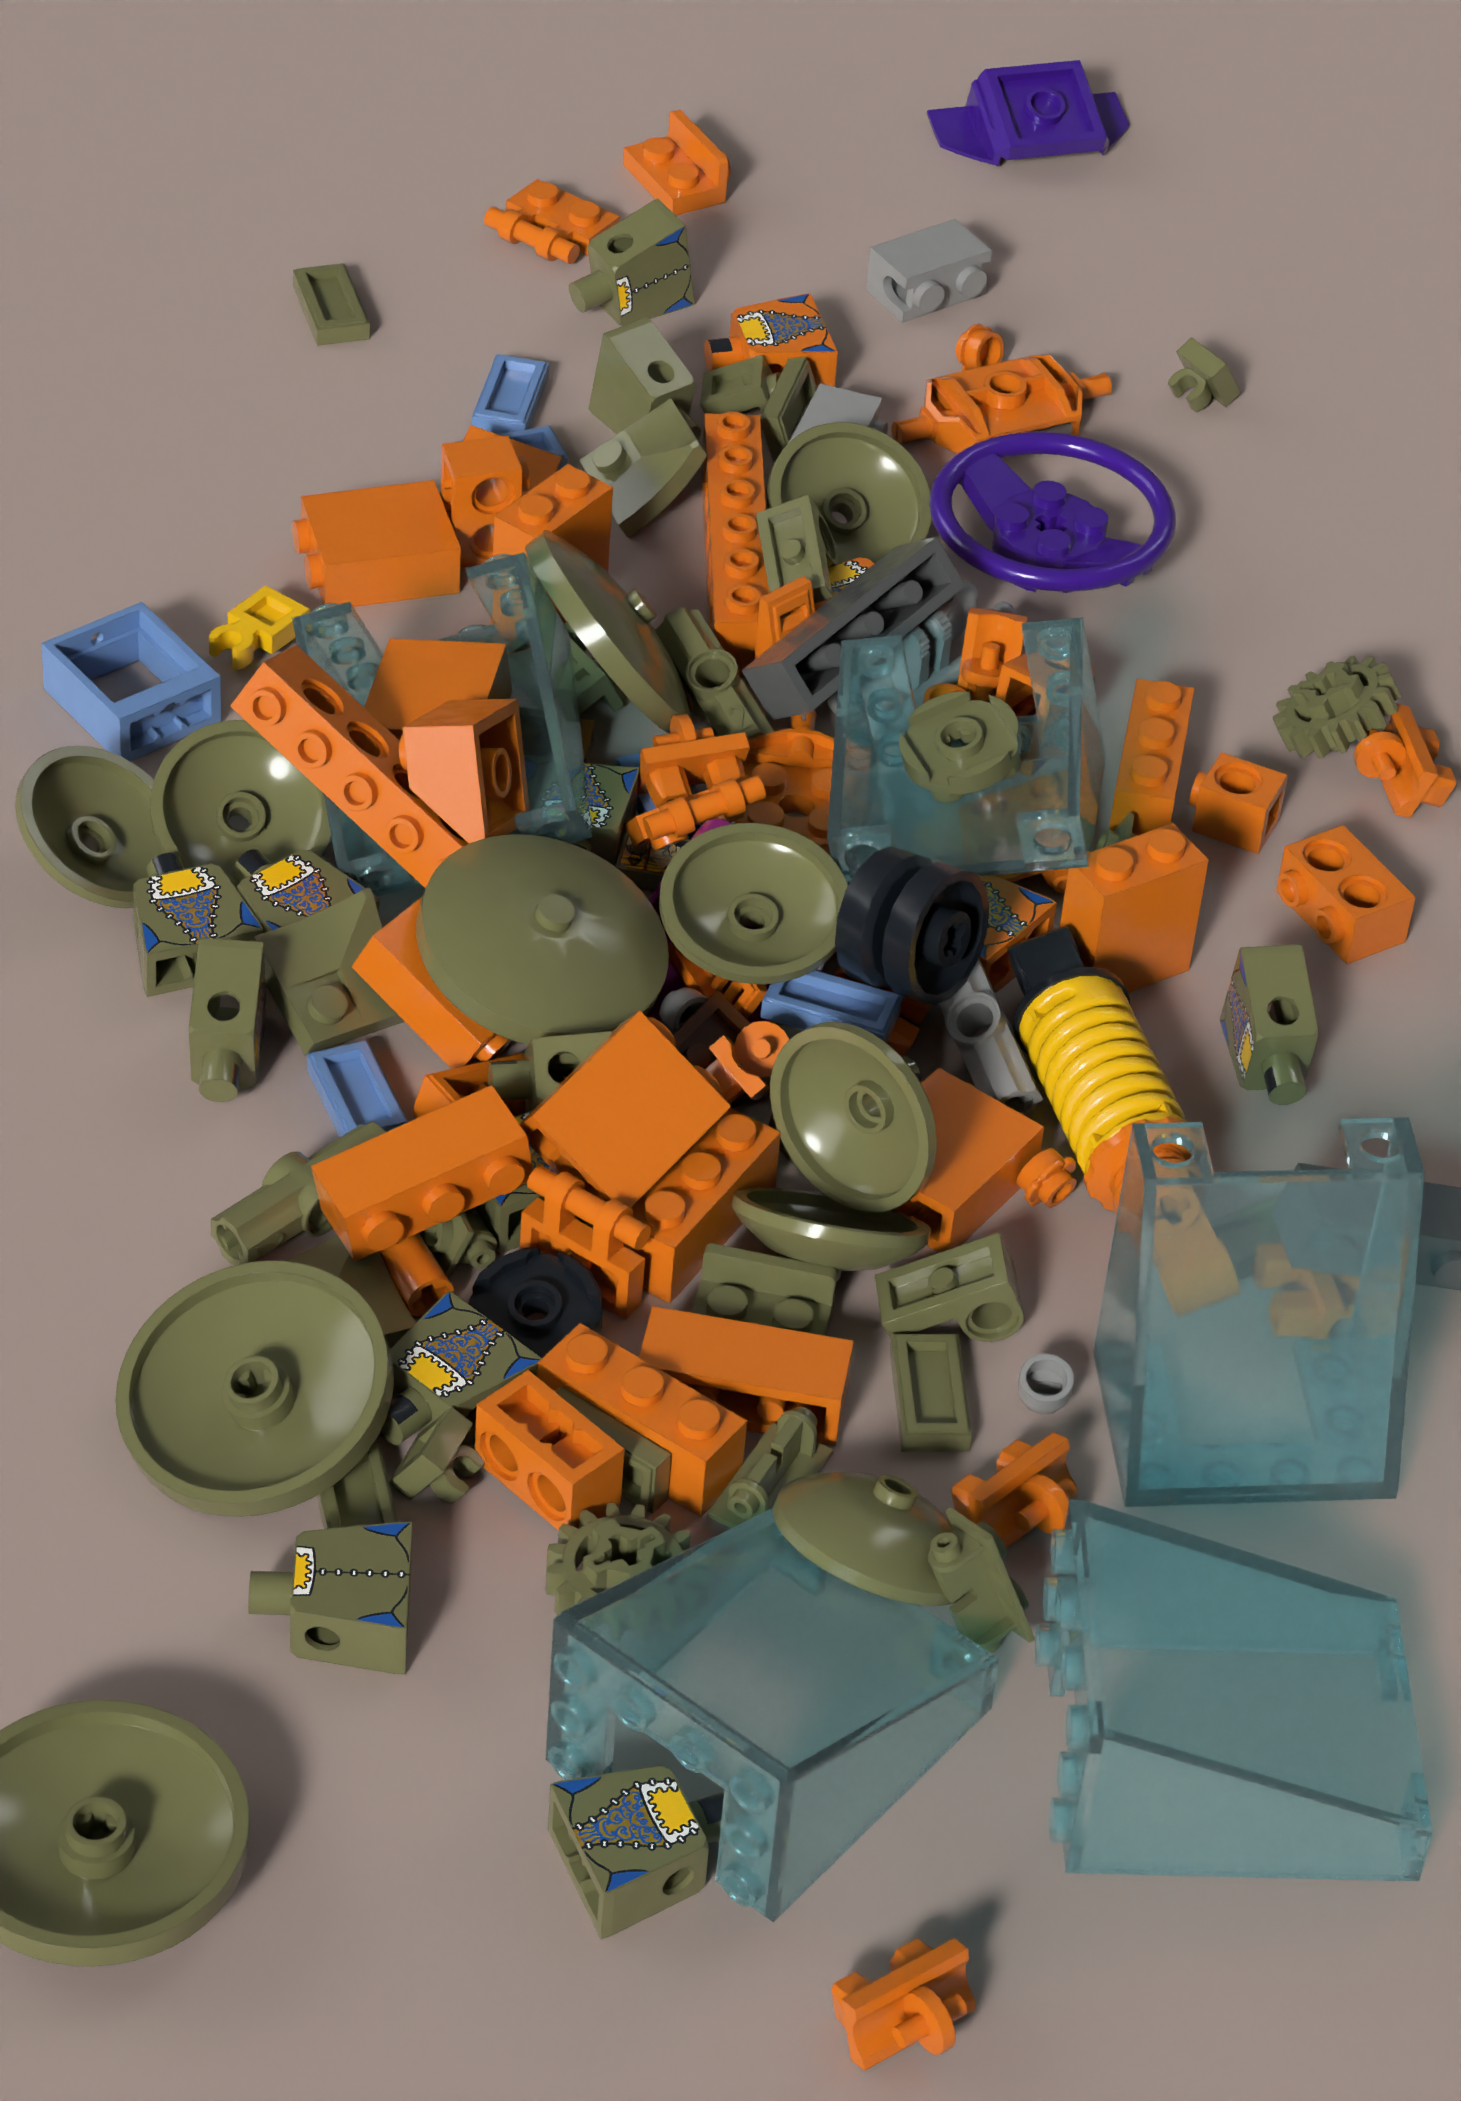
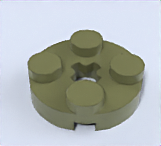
[899,691,1022,803]

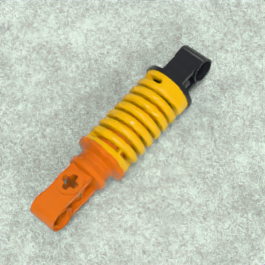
[1007,926,1240,1316]

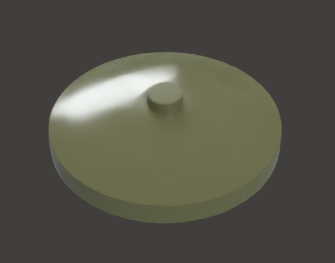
[525,530,692,733]
[416,834,669,1045]
[115,1261,394,1517]
[0,1700,250,1967]

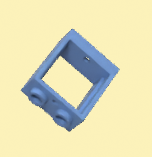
[41,602,221,761]

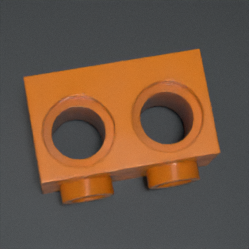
[441,436,530,568]
[1276,825,1416,964]
[475,1370,625,1531]

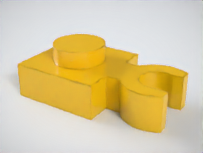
[209,585,310,670]

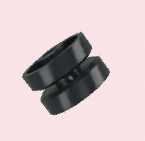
[835,846,989,1006]

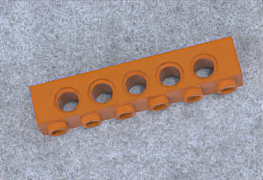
[701,412,769,677]
[230,645,469,888]

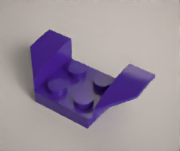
[927,60,1130,166]

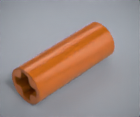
[380,1233,454,1317]

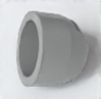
[659,987,708,1034]
[1018,1354,1074,1414]

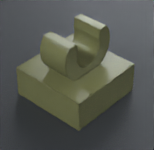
[1168,337,1241,412]
[389,1407,484,1504]

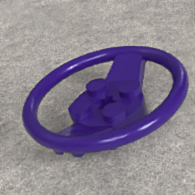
[929,432,1176,593]

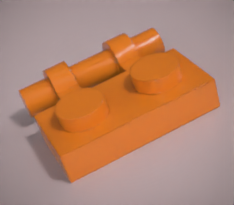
[484,179,620,264]
[625,775,766,851]
[519,1165,651,1320]

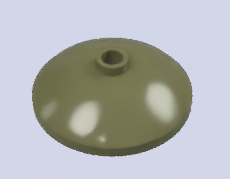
[767,422,932,566]
[150,720,335,888]
[15,746,163,908]
[659,823,848,984]
[770,1022,937,1212]
[732,1187,931,1281]
[772,1472,969,1606]

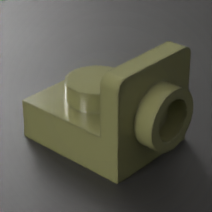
[700,355,781,414]

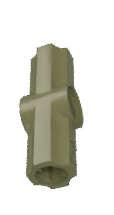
[655,607,774,739]
[211,1121,386,1265]

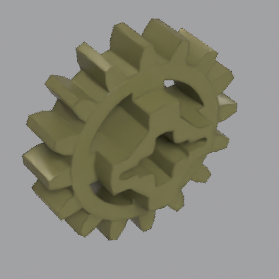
[1273,656,1401,759]
[545,1503,700,1644]

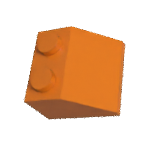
[399,699,531,844]

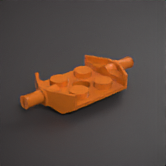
[891,354,1112,454]
[735,710,861,868]

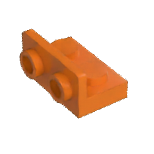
[623,109,731,216]

